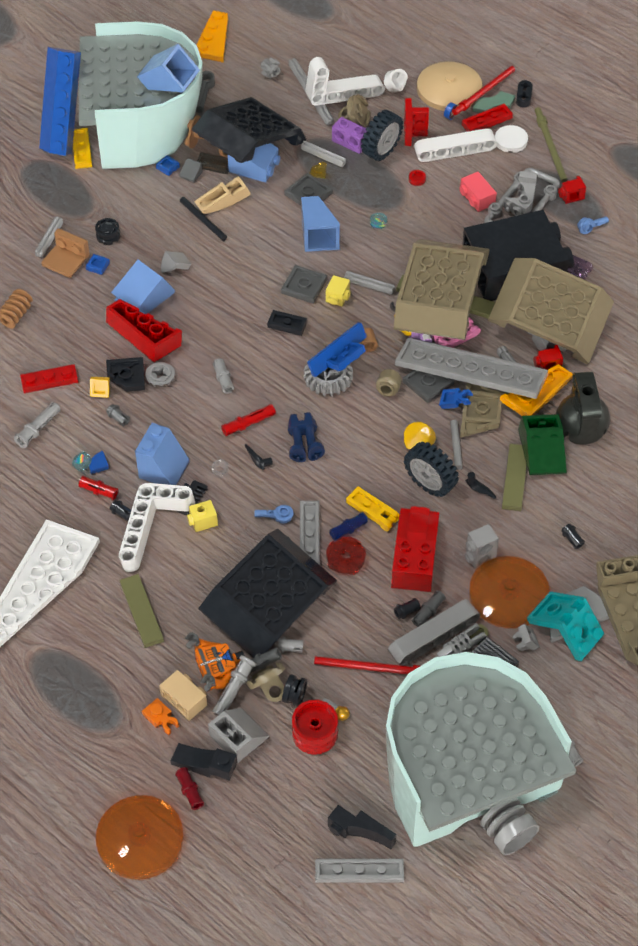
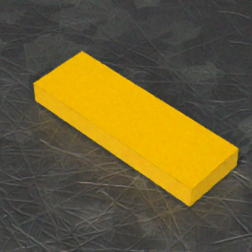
[73,128,92,169]

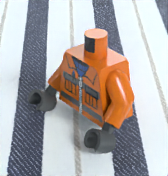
[185,632,244,691]

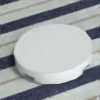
[495,125,528,153]

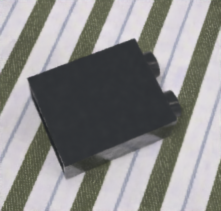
[462,210,574,301]

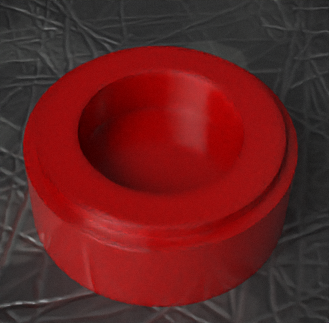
[409,170,426,186]

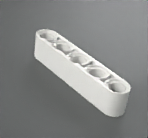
[414,129,497,162]

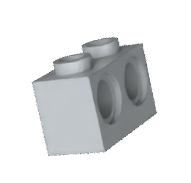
[465,524,499,569]

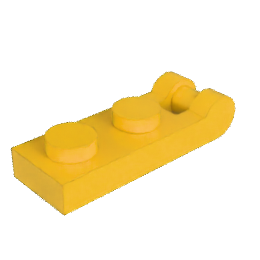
[346,486,400,531]

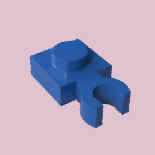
[439,388,473,409]

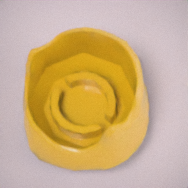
[404,422,436,449]

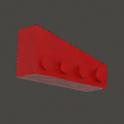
[106,299,182,362]

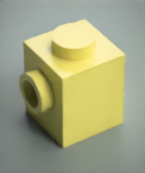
[326,275,351,307]
[187,500,218,532]

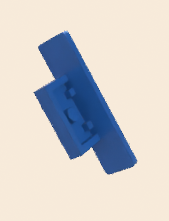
[307,322,367,377]

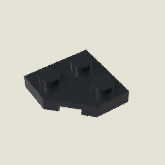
[106,357,145,392]

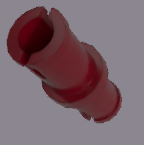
[175,767,204,810]

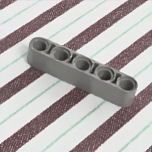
[388,599,480,666]

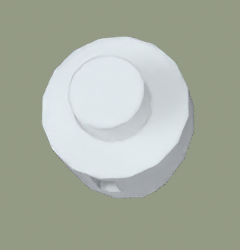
[384,69,408,93]

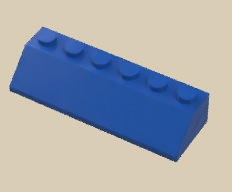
[39,47,81,156]

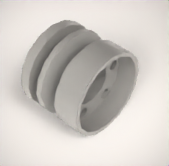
[480,797,539,855]

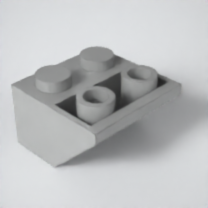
[208,708,269,763]

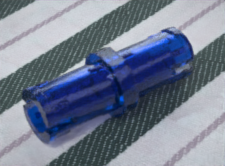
[329,512,368,541]

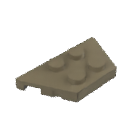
[460,383,503,437]

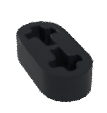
[516,80,533,108]

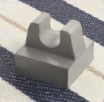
[513,624,539,651]

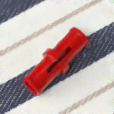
[79,476,119,500]

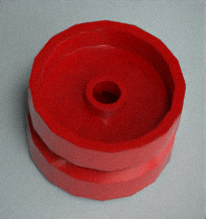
[292,700,338,755]

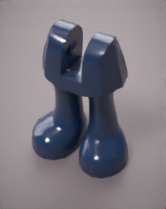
[288,412,325,462]

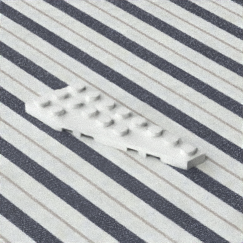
[0,519,100,647]

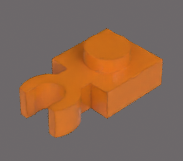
[142,698,179,735]

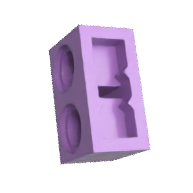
[332,117,367,154]

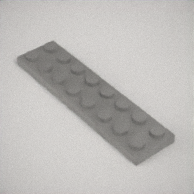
[395,338,548,399]

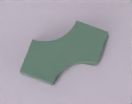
[473,91,515,113]

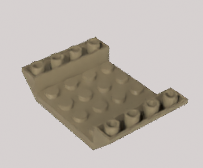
[394,239,490,340]
[488,258,614,364]
[596,555,638,666]

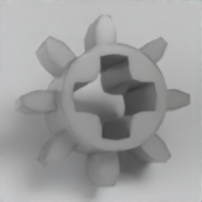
[261,57,280,79]

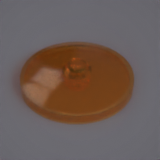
[469,556,550,628]
[96,795,184,880]

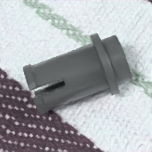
[106,404,130,427]

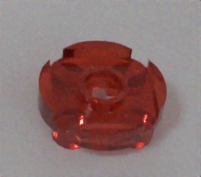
[326,537,366,575]

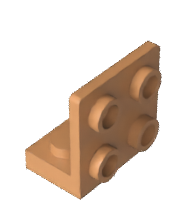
[41,228,90,278]

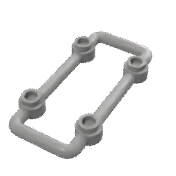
[484,168,560,223]

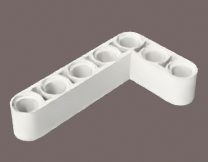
[305,57,385,105]
[119,483,195,573]

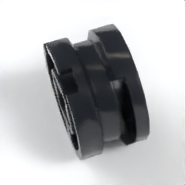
[95,218,120,245]
[282,674,308,707]

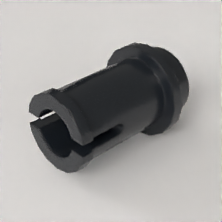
[110,500,132,522]
[561,524,585,549]
[394,598,421,619]

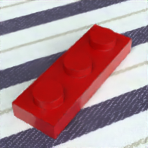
[462,104,513,132]
[20,364,78,393]

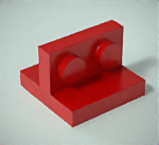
[404,98,429,146]

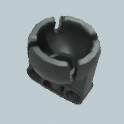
[556,371,610,445]

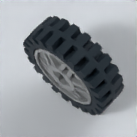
[361,109,403,161]
[404,442,459,497]

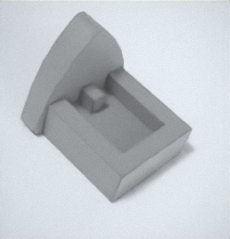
[161,251,191,273]

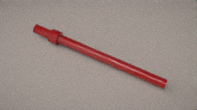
[452,66,515,116]
[314,656,420,675]

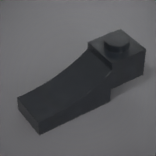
[170,743,238,781]
[328,805,397,850]

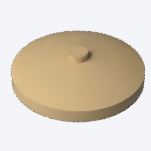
[417,62,482,111]

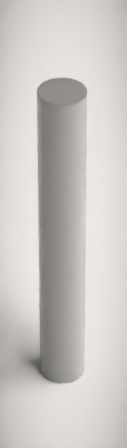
[450,420,463,470]

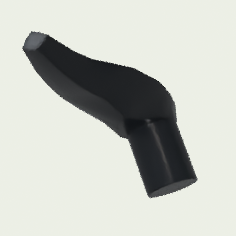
[244,444,273,470]
[465,472,496,499]

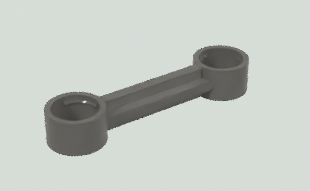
[194,71,215,117]

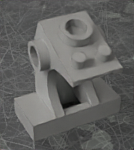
[504,171,537,216]

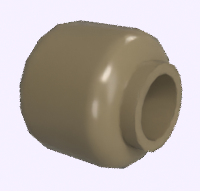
[376,369,402,397]

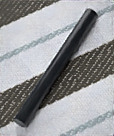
[180,197,227,241]

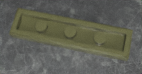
[502,444,527,511]
[119,574,164,648]

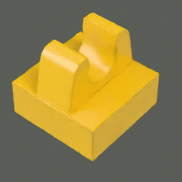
[90,377,110,397]

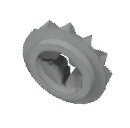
[145,362,175,387]

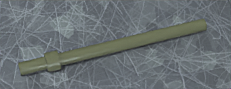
[534,107,568,183]

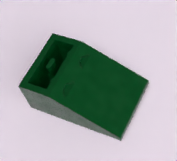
[518,414,567,475]

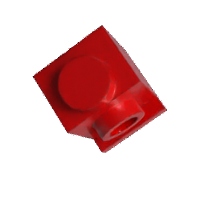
[558,176,586,204]
[533,345,563,370]

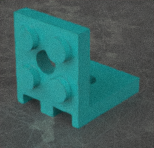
[527,591,605,661]

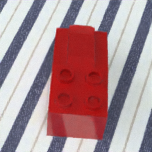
[391,506,440,592]

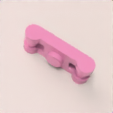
[432,317,481,348]

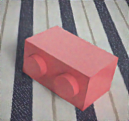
[459,172,497,212]

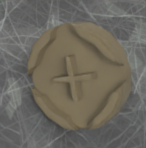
[338,94,371,127]
[246,661,285,702]

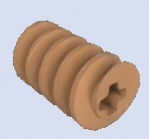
[0,289,33,329]

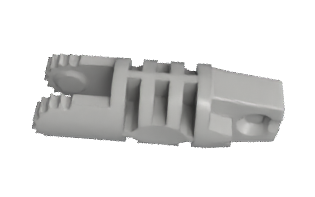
[437,623,487,657]

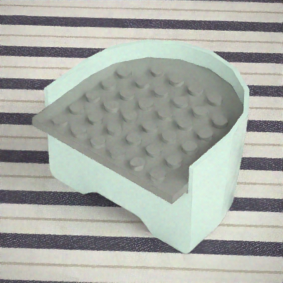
[79,22,203,169]
[386,652,576,847]

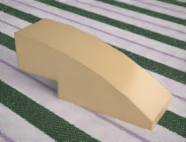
[194,176,251,214]

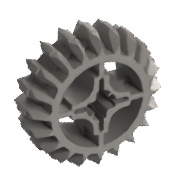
[304,353,353,397]

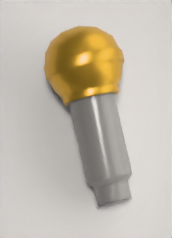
[322,698,350,721]

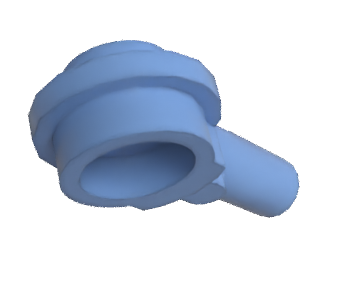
[577,217,609,234]
[255,505,294,524]

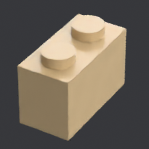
[159,670,207,721]

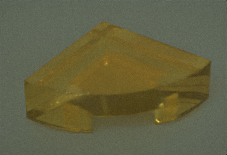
[309,162,327,179]

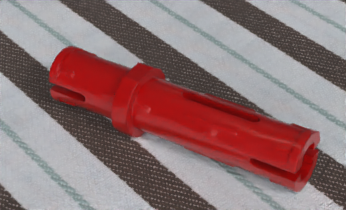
[221,404,276,436]

